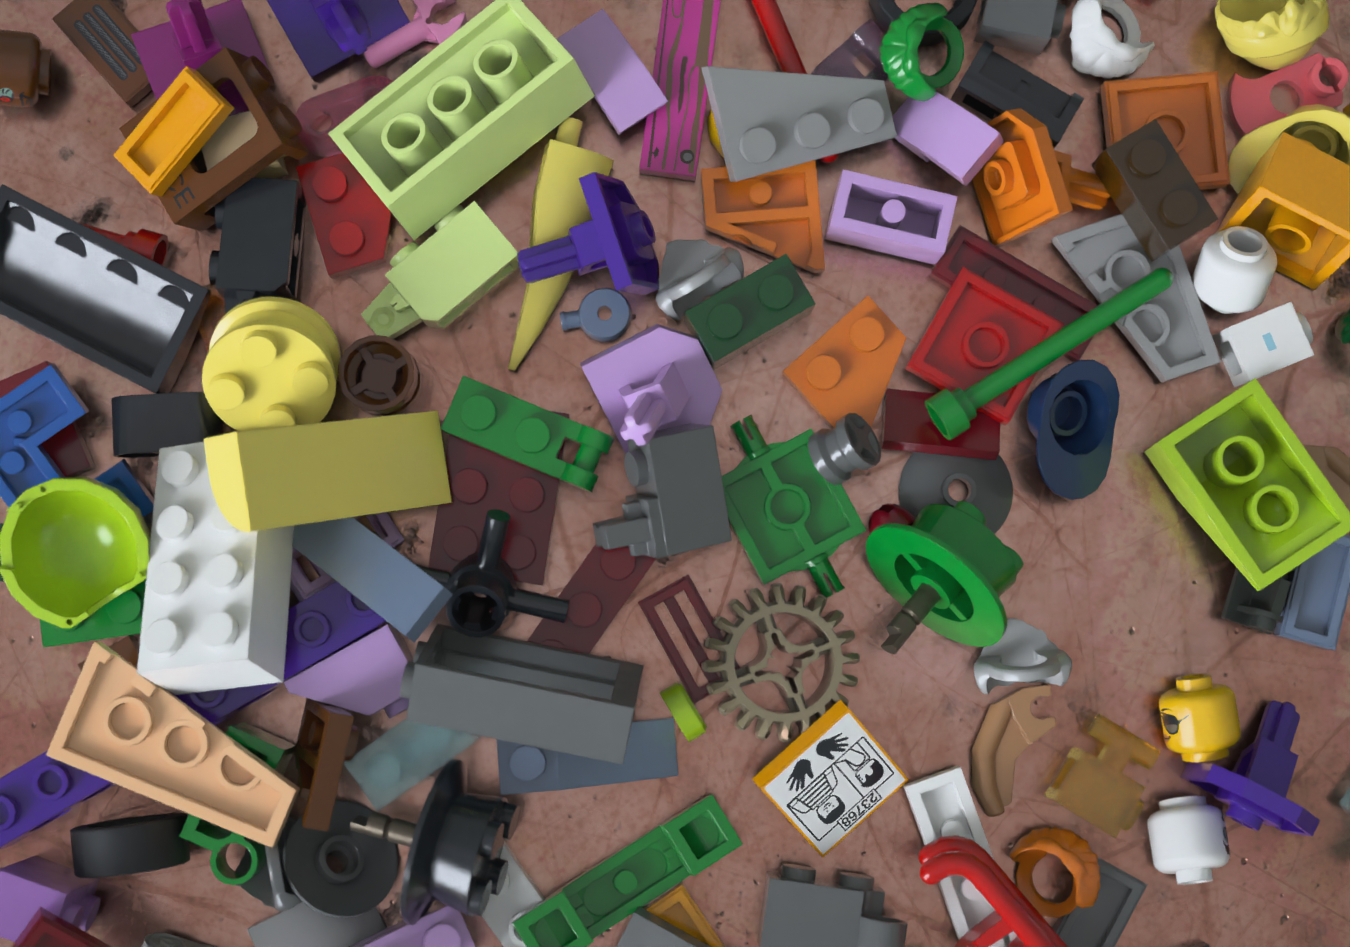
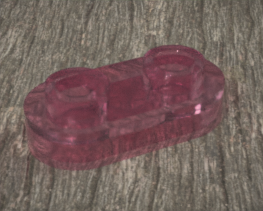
[295,76,393,157]

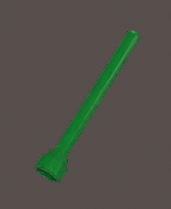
[924,267,1174,441]

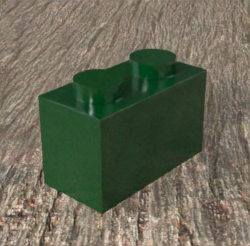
[684,254,816,370]

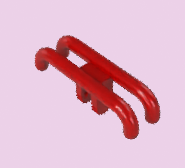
[918,835,1068,947]

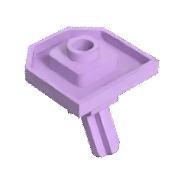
[580,324,722,454]

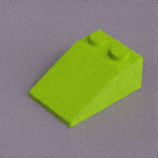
[1144,378,1350,591]

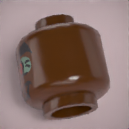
[0,29,52,108]

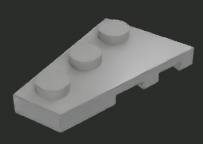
[701,66,897,182]
[1051,214,1221,383]

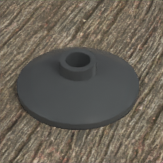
[898,452,1013,534]
[283,800,398,918]

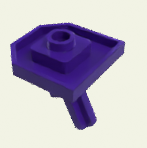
[267,0,410,77]
[517,172,659,295]
[1180,700,1320,837]

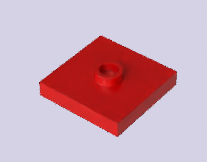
[905,266,1065,426]

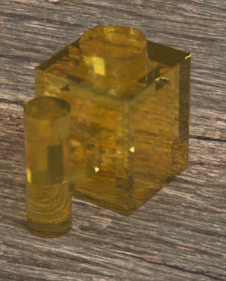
[1044,713,1160,838]

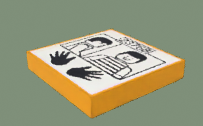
[752,700,909,858]

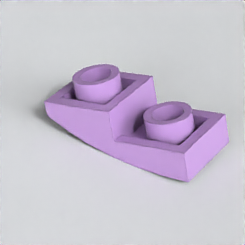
[557,9,668,135]
[892,92,1004,186]

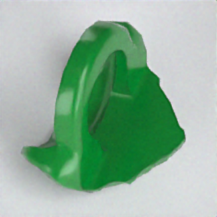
[878,3,964,101]

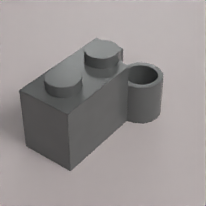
[757,864,908,947]

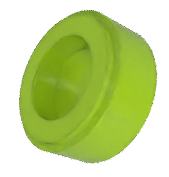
[659,682,707,743]

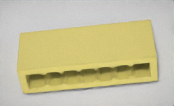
[204,411,452,532]

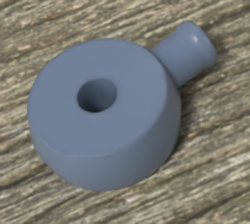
[560,288,632,342]

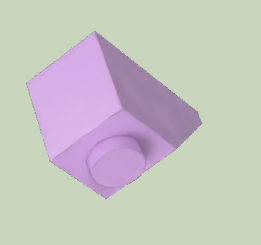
[283,624,413,719]

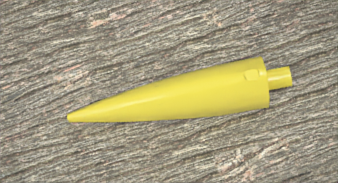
[507,117,614,371]

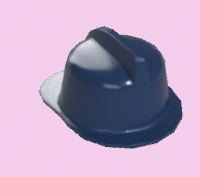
[1026,360,1120,500]

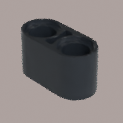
[111,392,224,458]

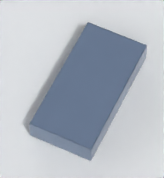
[1274,534,1350,651]

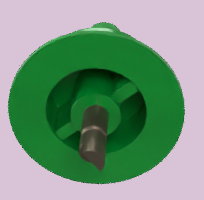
[866,501,1024,654]

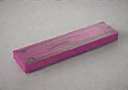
[639,0,721,181]

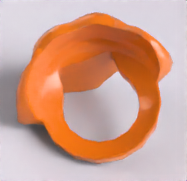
[1010,826,1100,918]

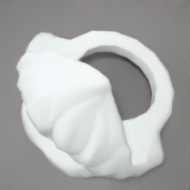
[1070,0,1155,78]

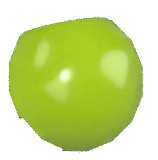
[0,477,151,628]

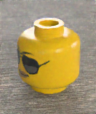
[1159,673,1241,762]

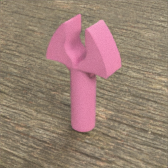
[364,0,467,68]

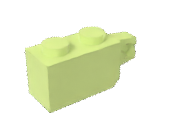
[361,201,519,339]

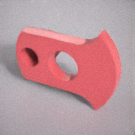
[1227,53,1349,137]

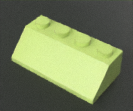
[328,0,595,240]

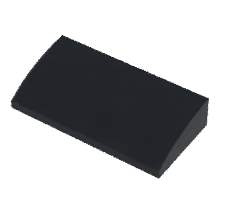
[0,184,211,394]

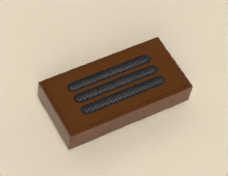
[52,0,152,108]

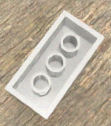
[137,442,294,695]

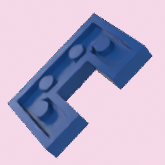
[0,363,154,517]

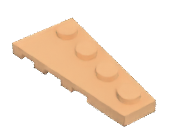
[46,641,300,847]

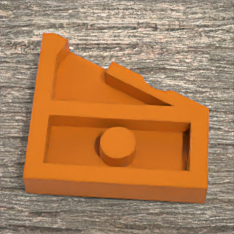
[701,160,825,273]
[781,296,906,429]

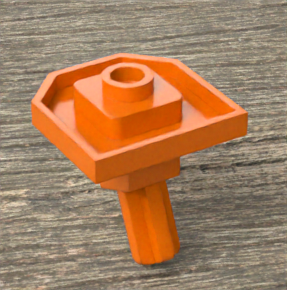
[972,108,1110,246]

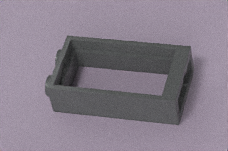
[400,624,644,765]

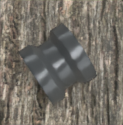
[808,413,881,485]

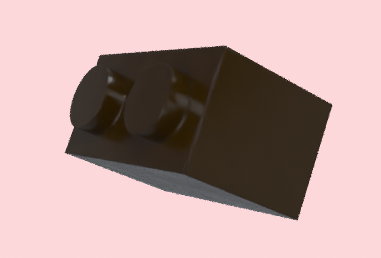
[1091,119,1218,261]

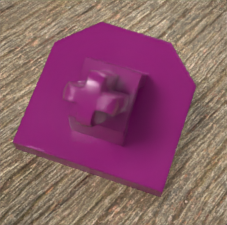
[131,0,269,116]

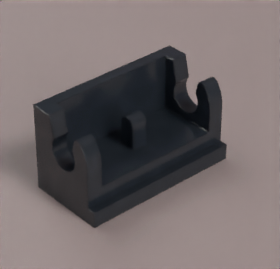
[951,40,1084,148]

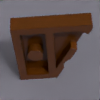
[294,698,358,831]

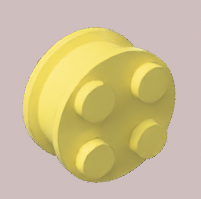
[202,297,341,431]

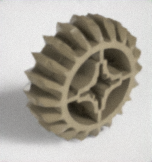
[701,583,860,742]

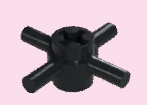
[415,509,570,637]

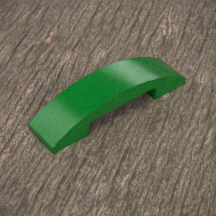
[511,794,743,947]

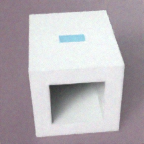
[1212,302,1314,388]

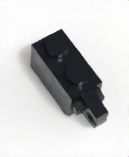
[209,178,306,314]

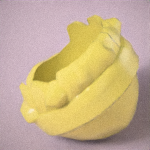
[1215,0,1330,70]

